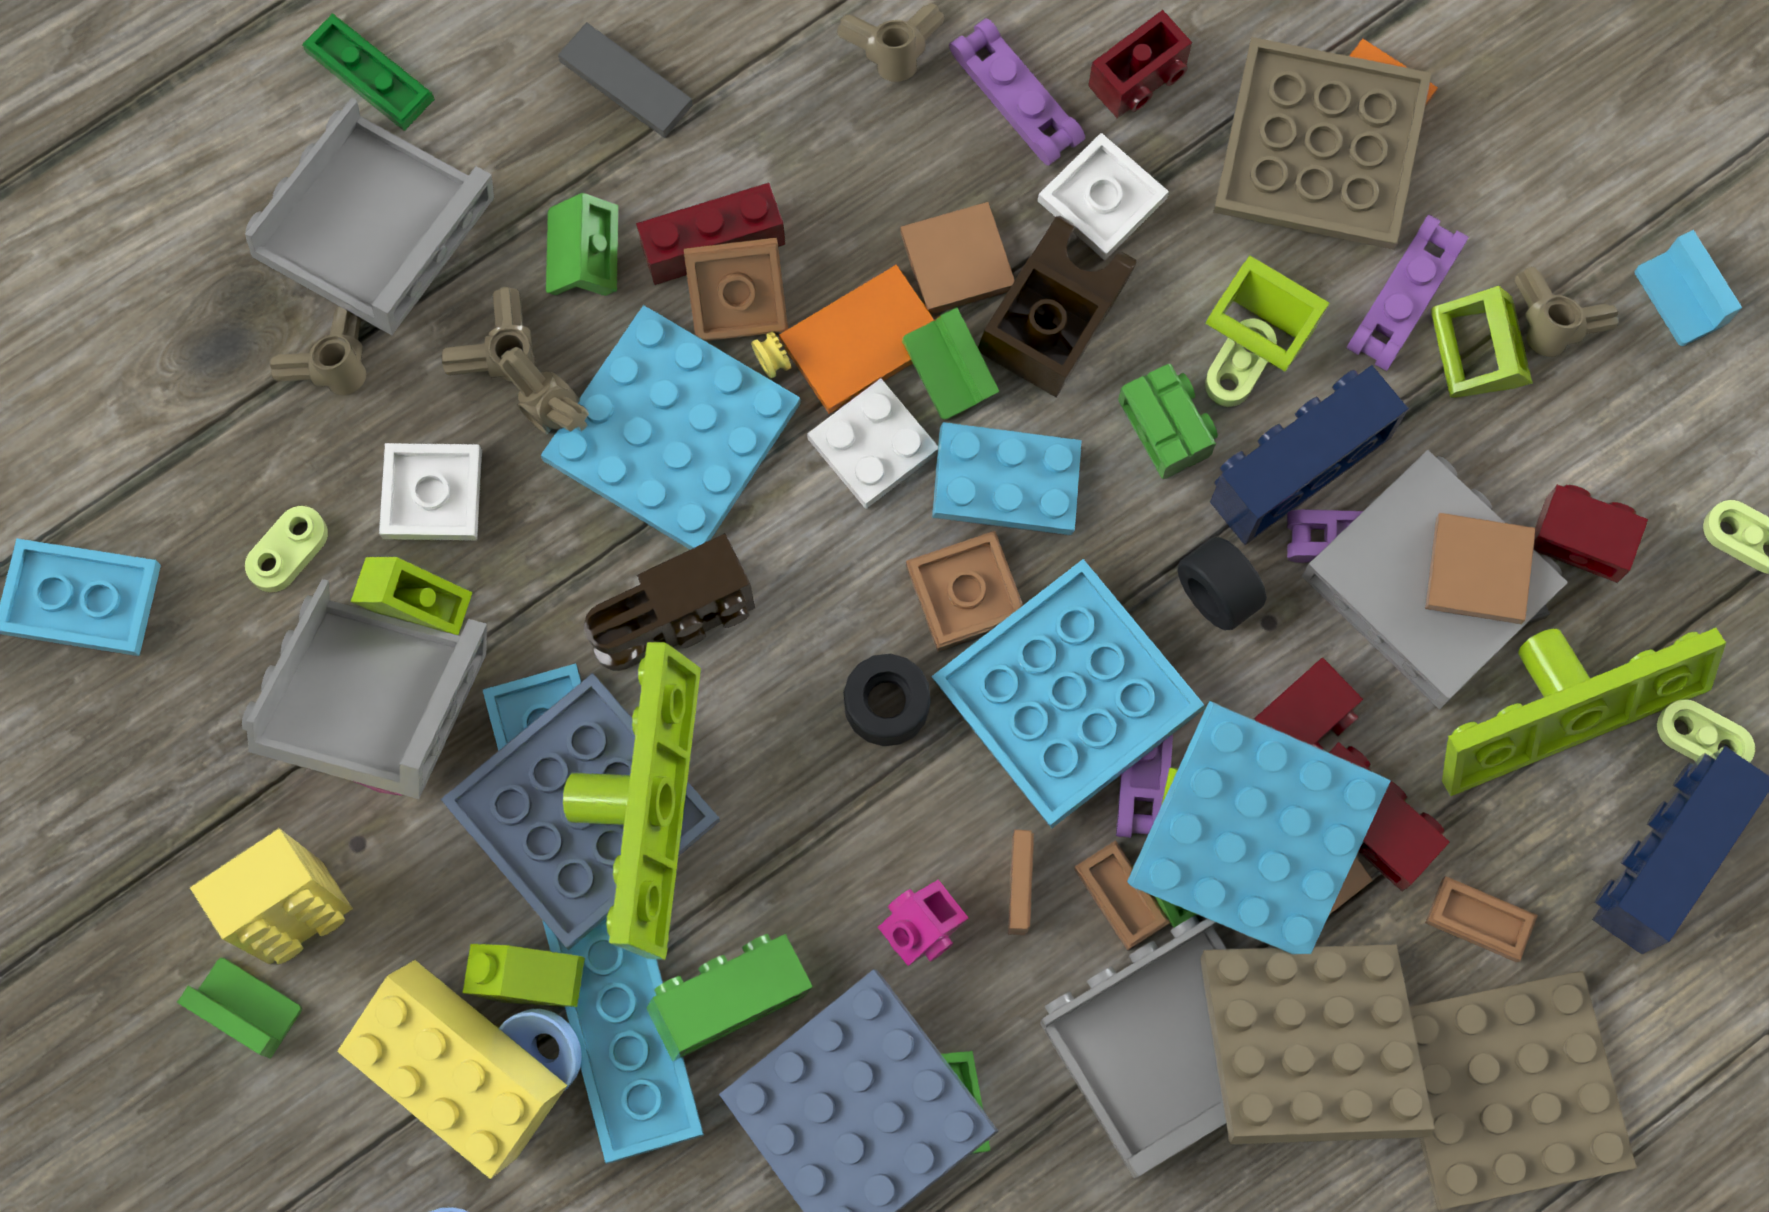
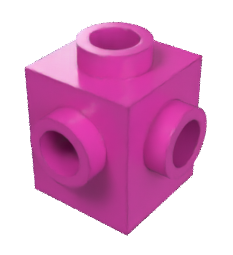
[878,879,969,966]

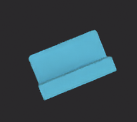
[1635,230,1742,346]

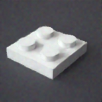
[1038,133,1169,260]
[807,378,938,509]
[379,443,482,541]

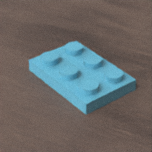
[932,422,1082,535]
[0,538,161,656]

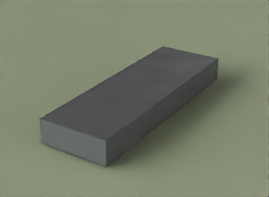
[558,22,693,138]

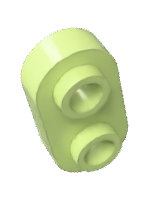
[1205,319,1277,407]
[1703,500,1769,574]
[245,506,328,592]
[1657,700,1755,762]

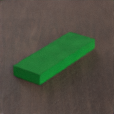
[302,13,435,131]

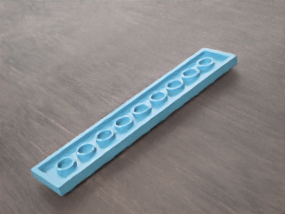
[483,663,704,1164]

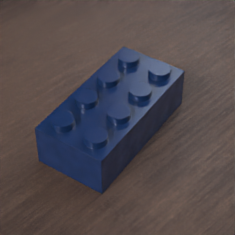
[1210,365,1409,545]
[1592,746,1769,954]

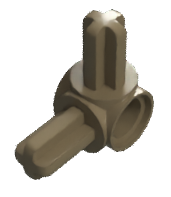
[837,3,945,82]
[1515,267,1619,357]
[442,287,536,382]
[270,306,367,395]
[499,347,589,434]

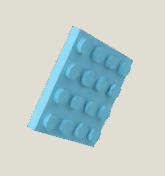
[541,305,801,549]
[932,559,1205,829]
[1127,701,1390,954]

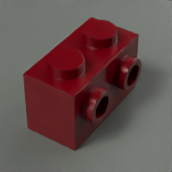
[1088,10,1192,119]
[1533,484,1648,583]

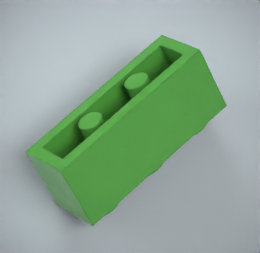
[646,934,813,1061]

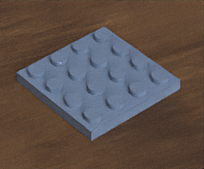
[441,673,720,950]
[719,969,999,1212]

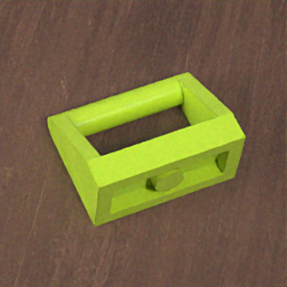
[1205,255,1330,372]
[1431,286,1532,398]

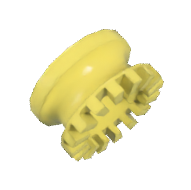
[751,331,792,379]

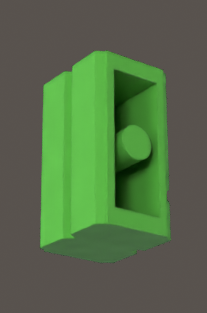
[1118,364,1218,479]

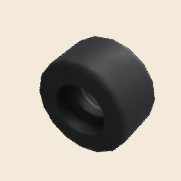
[1177,537,1267,631]
[843,653,931,746]

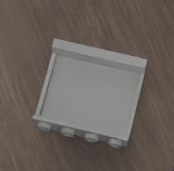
[245,98,494,335]
[1302,450,1568,710]
[242,579,487,799]
[1040,915,1226,1179]

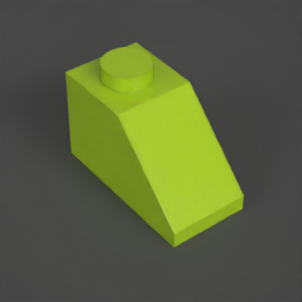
[350,557,473,635]
[462,944,585,1007]

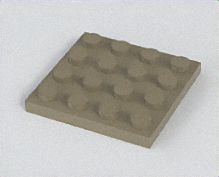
[1213,37,1432,250]
[1200,945,1435,1145]
[1410,971,1637,1210]

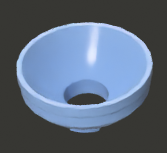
[499,1009,582,1091]

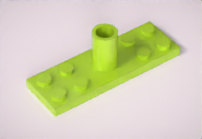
[1442,628,1726,796]
[563,642,701,960]

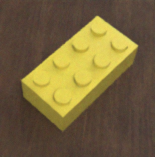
[190,828,353,965]
[337,960,568,1179]

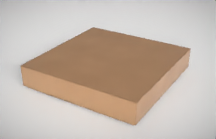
[900,202,1015,314]
[684,238,788,341]
[1425,513,1536,624]
[906,531,1023,652]

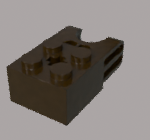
[978,215,1137,398]
[584,533,755,671]

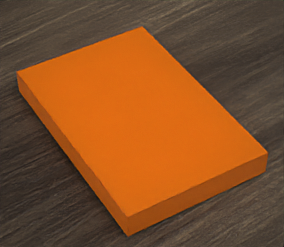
[779,265,935,414]

